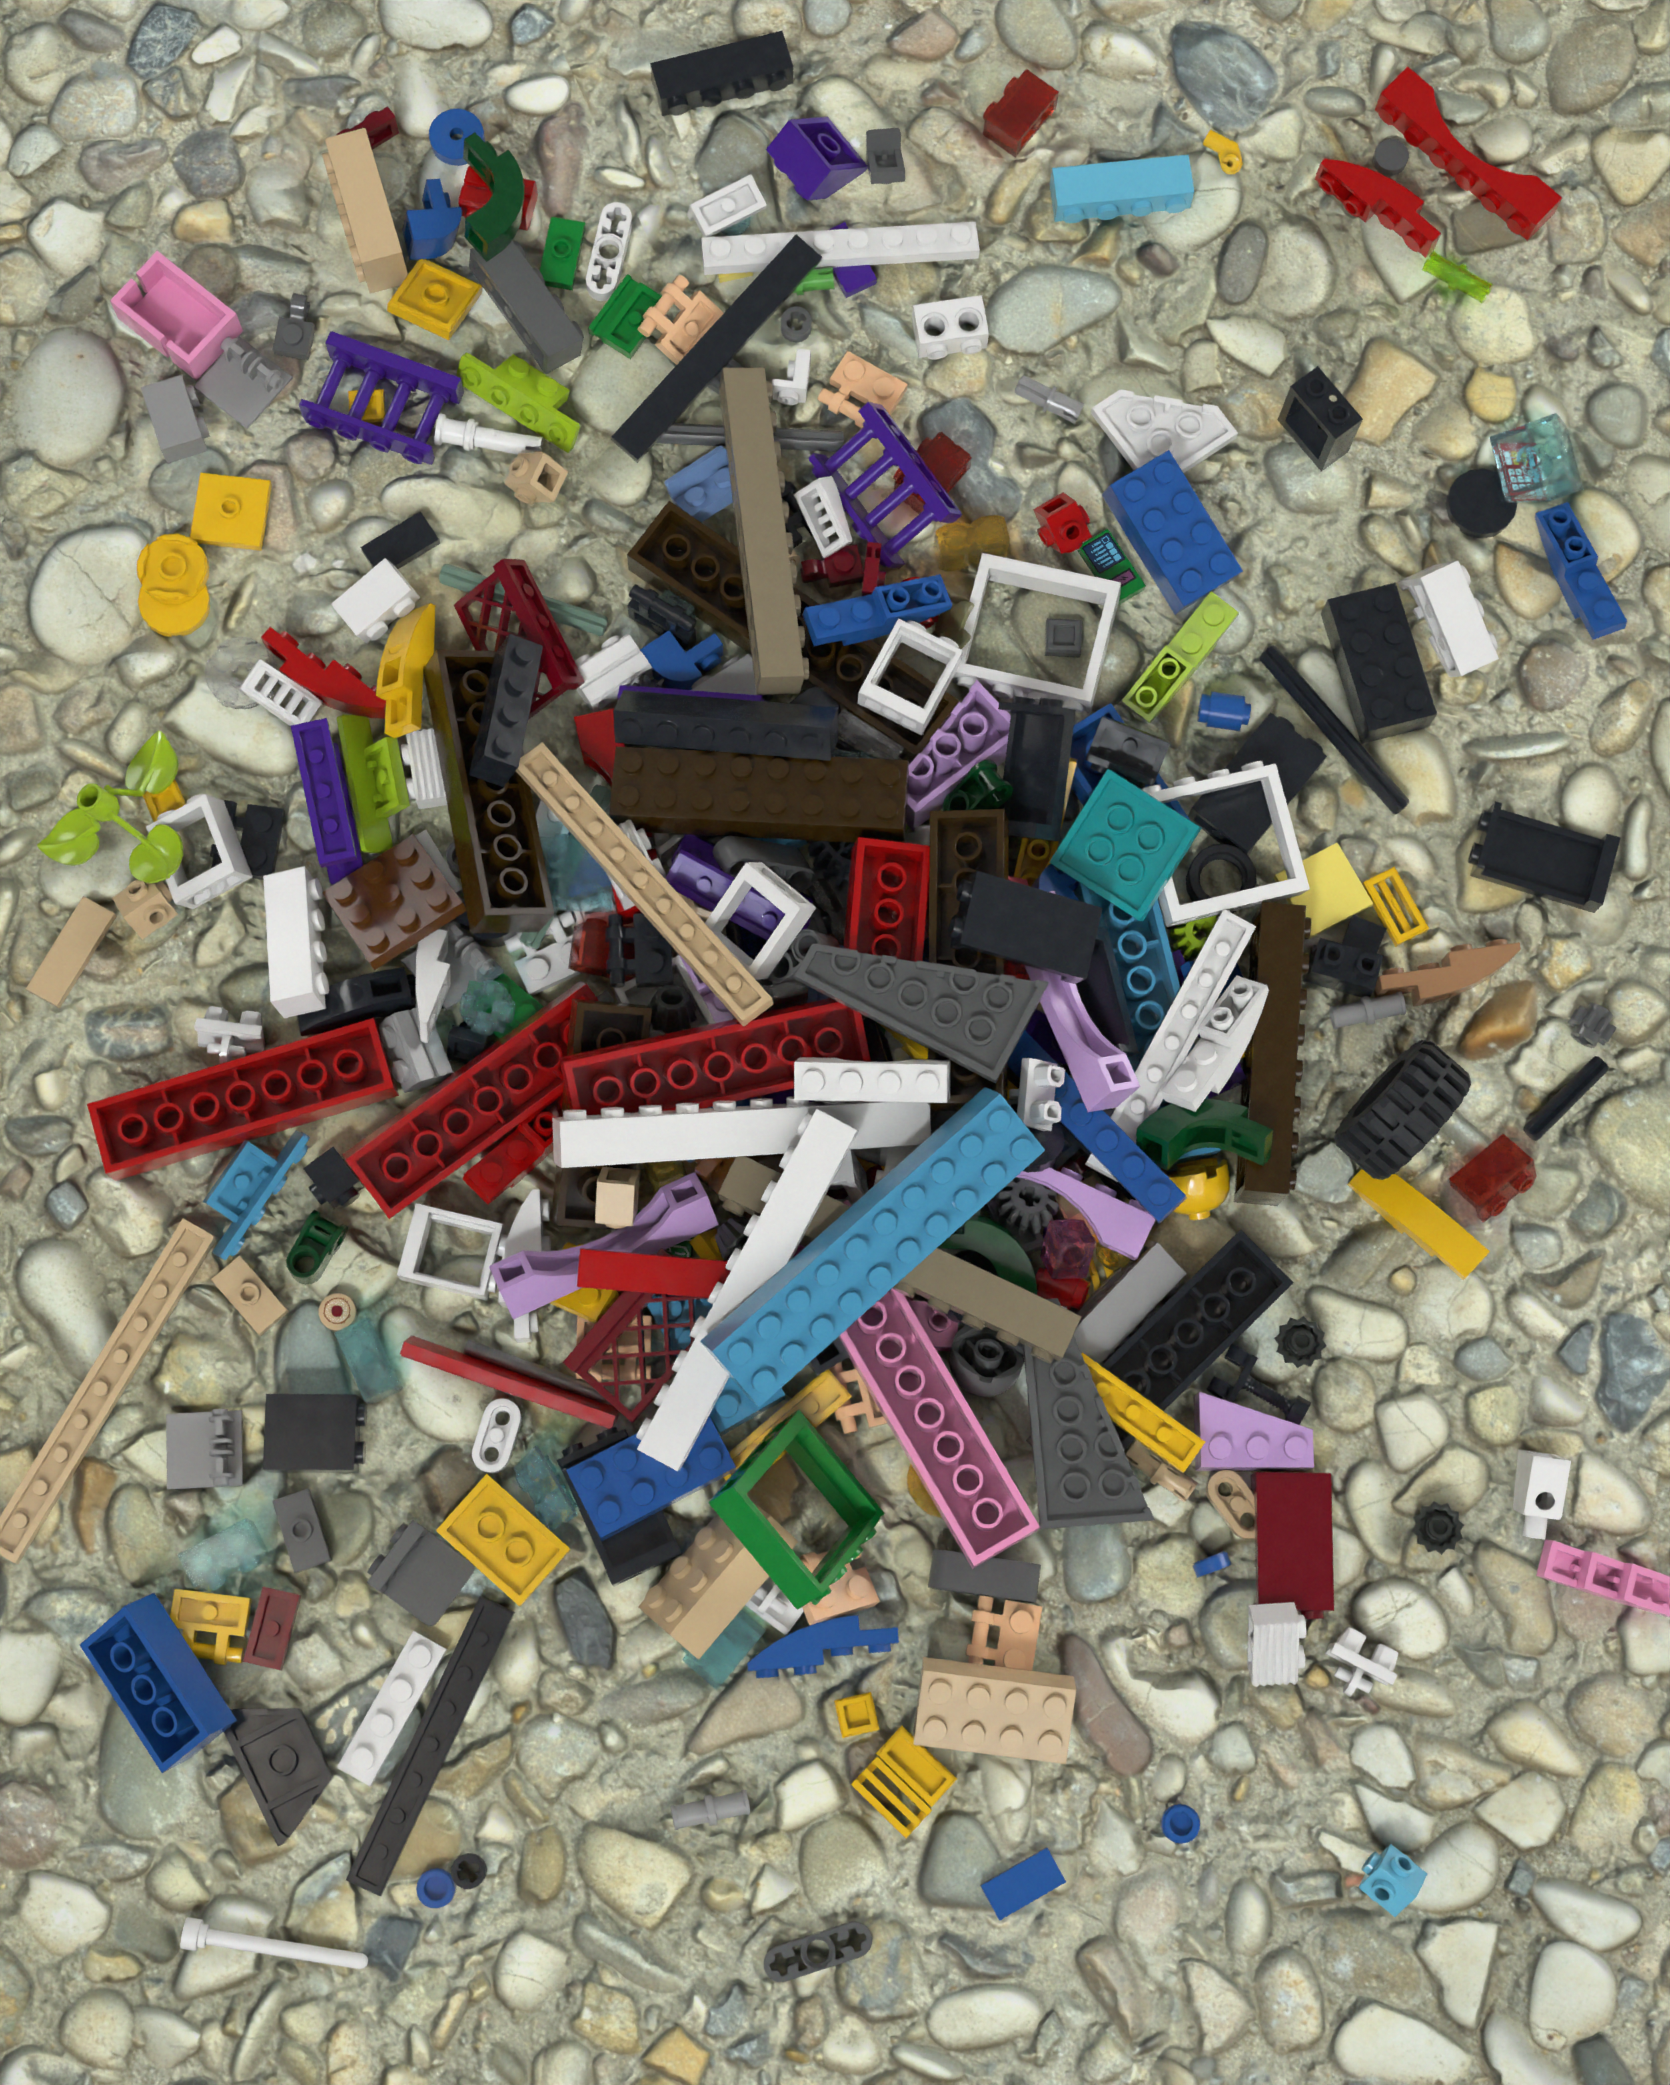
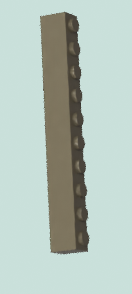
[719,367,809,695]
[718,1156,1082,1363]

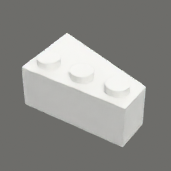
[1397,560,1499,677]

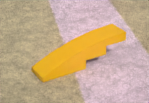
[1347,1169,1490,1280]

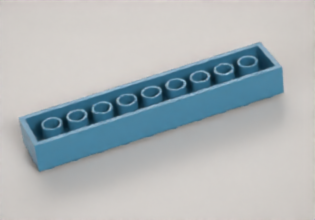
[700,1087,1045,1407]

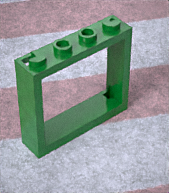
[708,1410,885,1610]

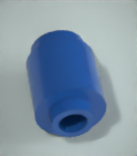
[1197,691,1251,731]

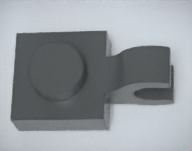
[272,293,315,361]

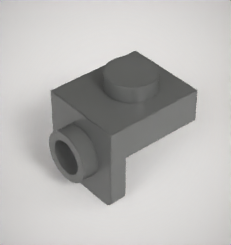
[866,128,905,184]

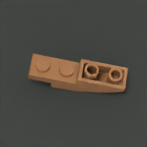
[1374,939,1521,1007]

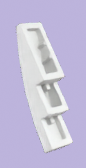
[416,929,451,1043]

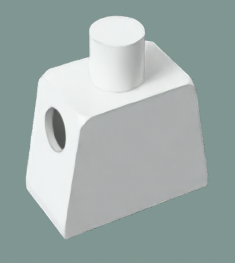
[1513,1449,1571,1539]

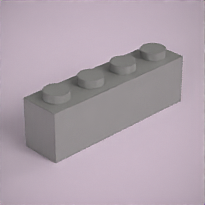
[1074,1240,1187,1366]

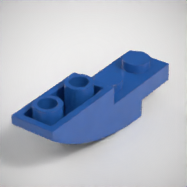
[1535,502,1627,640]
[802,574,952,646]
[747,1615,899,1678]

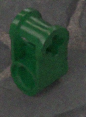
[943,759,1013,811]
[286,1210,348,1285]

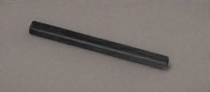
[1260,645,1409,814]

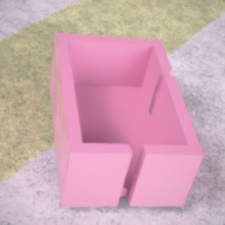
[110,251,243,381]

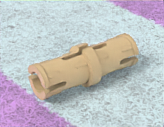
[1125,1440,1198,1502]

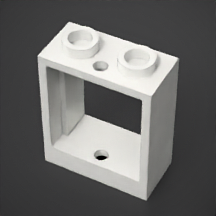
[858,618,963,735]
[146,794,253,909]
[705,862,816,980]
[397,1203,508,1301]

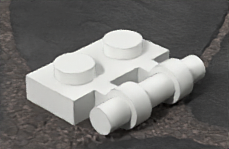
[504,910,596,996]

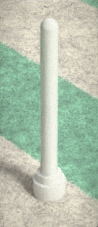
[180,1917,368,1969]

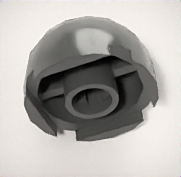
[949,1325,1024,1397]

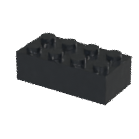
[1321,582,1437,744]

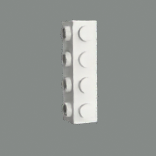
[263,866,329,1018]

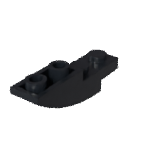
[296,967,444,1036]

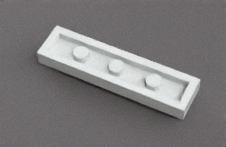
[337,1631,448,1786]

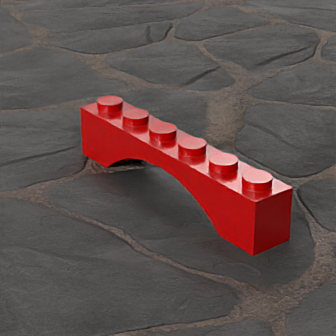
[1375,66,1562,241]
[574,708,658,925]

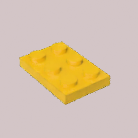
[436,1474,571,1607]

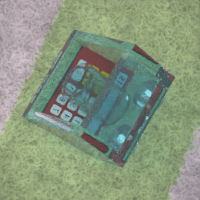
[1489,413,1584,502]

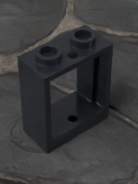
[1278,366,1363,472]

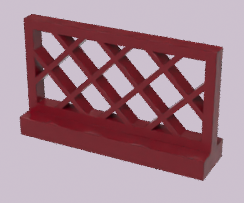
[454,559,585,720]
[563,1248,709,1423]

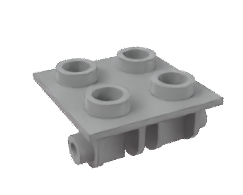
[194,336,293,429]
[401,921,504,1010]
[166,1409,243,1489]

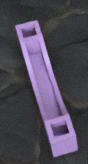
[1025,891,1140,1112]
[1016,1167,1155,1260]
[489,1172,719,1319]

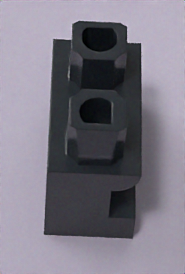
[1303,938,1384,997]

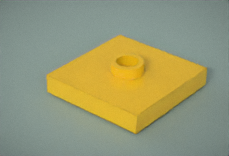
[387,259,482,340]
[190,473,272,551]

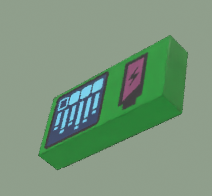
[1077,529,1146,605]

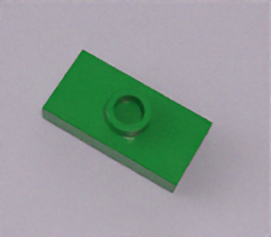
[540,217,586,291]

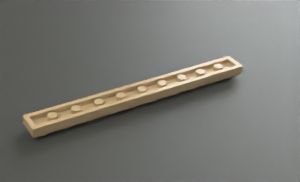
[516,742,773,1027]
[0,1218,217,1564]

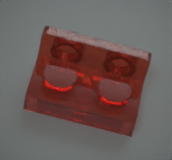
[1449,1134,1537,1222]

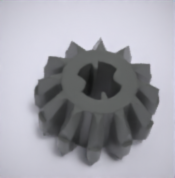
[995,1177,1059,1236]

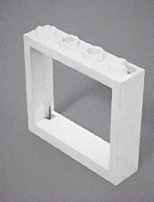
[952,553,1121,713]
[1141,761,1310,928]

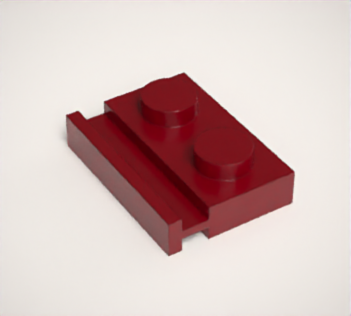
[862,542,886,596]

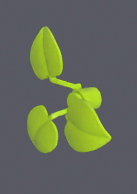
[37,730,183,884]

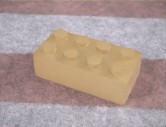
[322,128,408,294]
[638,1504,799,1660]
[913,1657,1076,1764]

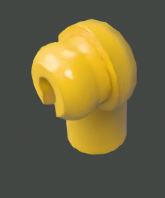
[1203,129,1243,175]

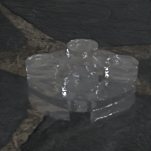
[205,637,278,710]

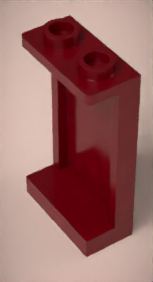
[1251,1472,1334,1619]

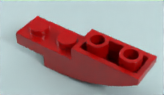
[1315,158,1441,258]
[261,627,386,719]
[463,1092,563,1205]

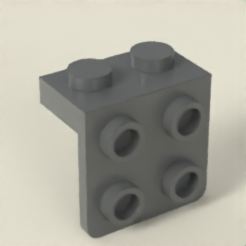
[367,1520,475,1626]

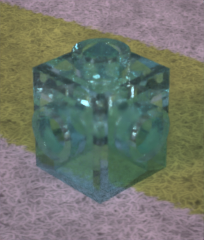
[459,980,515,1036]

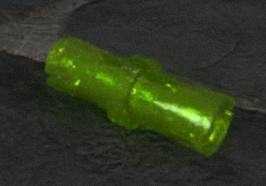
[1422,251,1494,304]

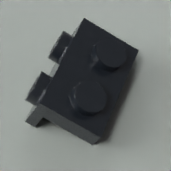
[1085,715,1171,789]

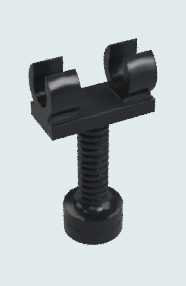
[1206,1344,1311,1425]

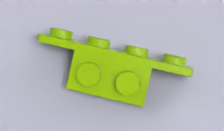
[456,352,580,453]
[337,714,410,854]

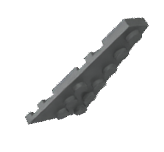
[794,943,1049,1084]
[1023,1298,1155,1530]

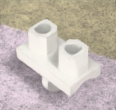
[194,1006,265,1064]
[1009,1058,1065,1131]
[745,1577,804,1636]
[1325,1627,1398,1696]

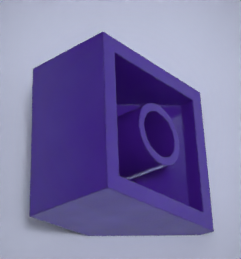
[766,117,868,201]

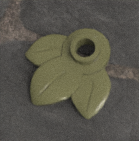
[927,601,975,661]

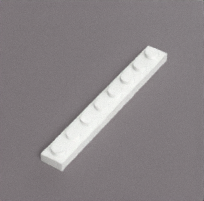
[701,222,980,275]
[1085,909,1256,1182]

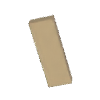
[26,896,117,1009]

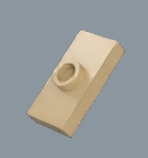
[211,1255,289,1336]

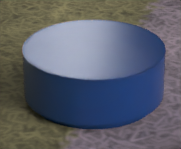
[1192,1551,1232,1578]
[1160,1804,1200,1844]
[416,1868,456,1908]

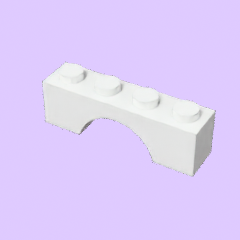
[794,1057,951,1103]

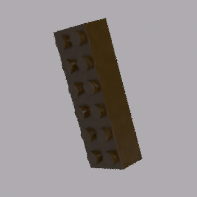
[551,999,652,1230]

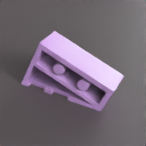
[1194,1392,1314,1471]

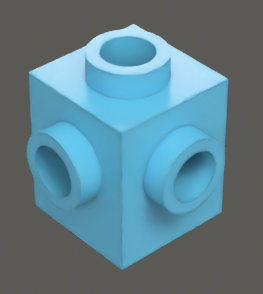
[1358,1844,1427,1917]

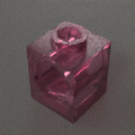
[1040,1219,1096,1279]

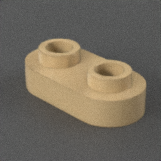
[1206,1470,1255,1539]

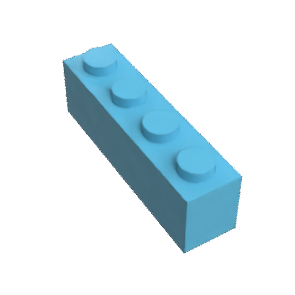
[1049,155,1194,223]

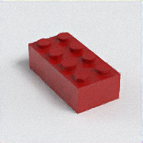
[844,837,930,962]

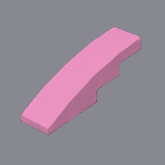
[1536,1540,1670,1618]

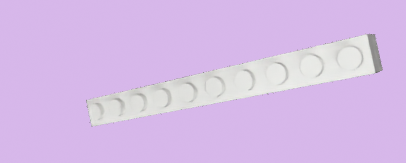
[552,1096,931,1168]
[636,1109,859,1471]

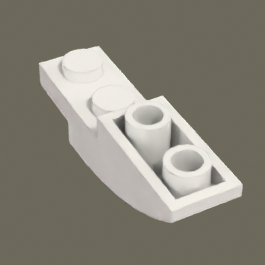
[1161,975,1269,1112]
[498,1189,551,1343]

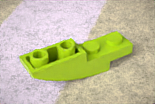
[1122,591,1239,723]

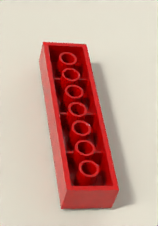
[342,981,599,1219]
[559,998,871,1116]
[87,1018,399,1181]

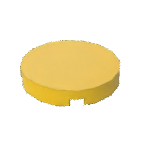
[137,533,209,604]
[138,585,210,637]

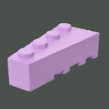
[906,680,1011,831]

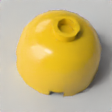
[1160,1158,1230,1220]

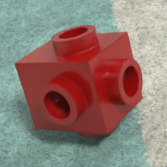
[1033,492,1092,554]

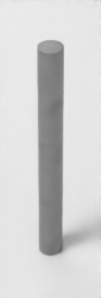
[463,1339,605,1403]

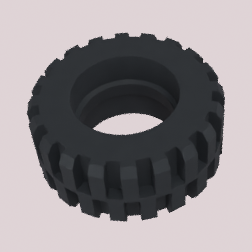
[1334,1040,1471,1180]

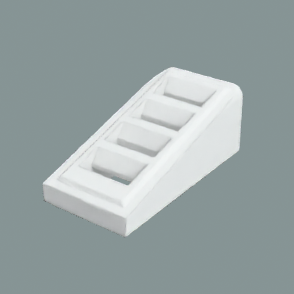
[794,476,852,558]
[238,659,322,727]

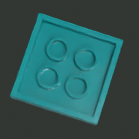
[1049,769,1202,922]

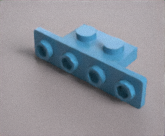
[203,1130,310,1260]

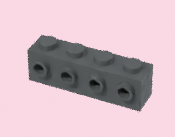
[469,241,584,374]

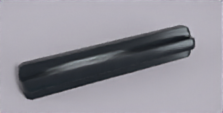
[1523,1056,1609,1141]

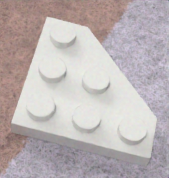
[1091,389,1238,473]

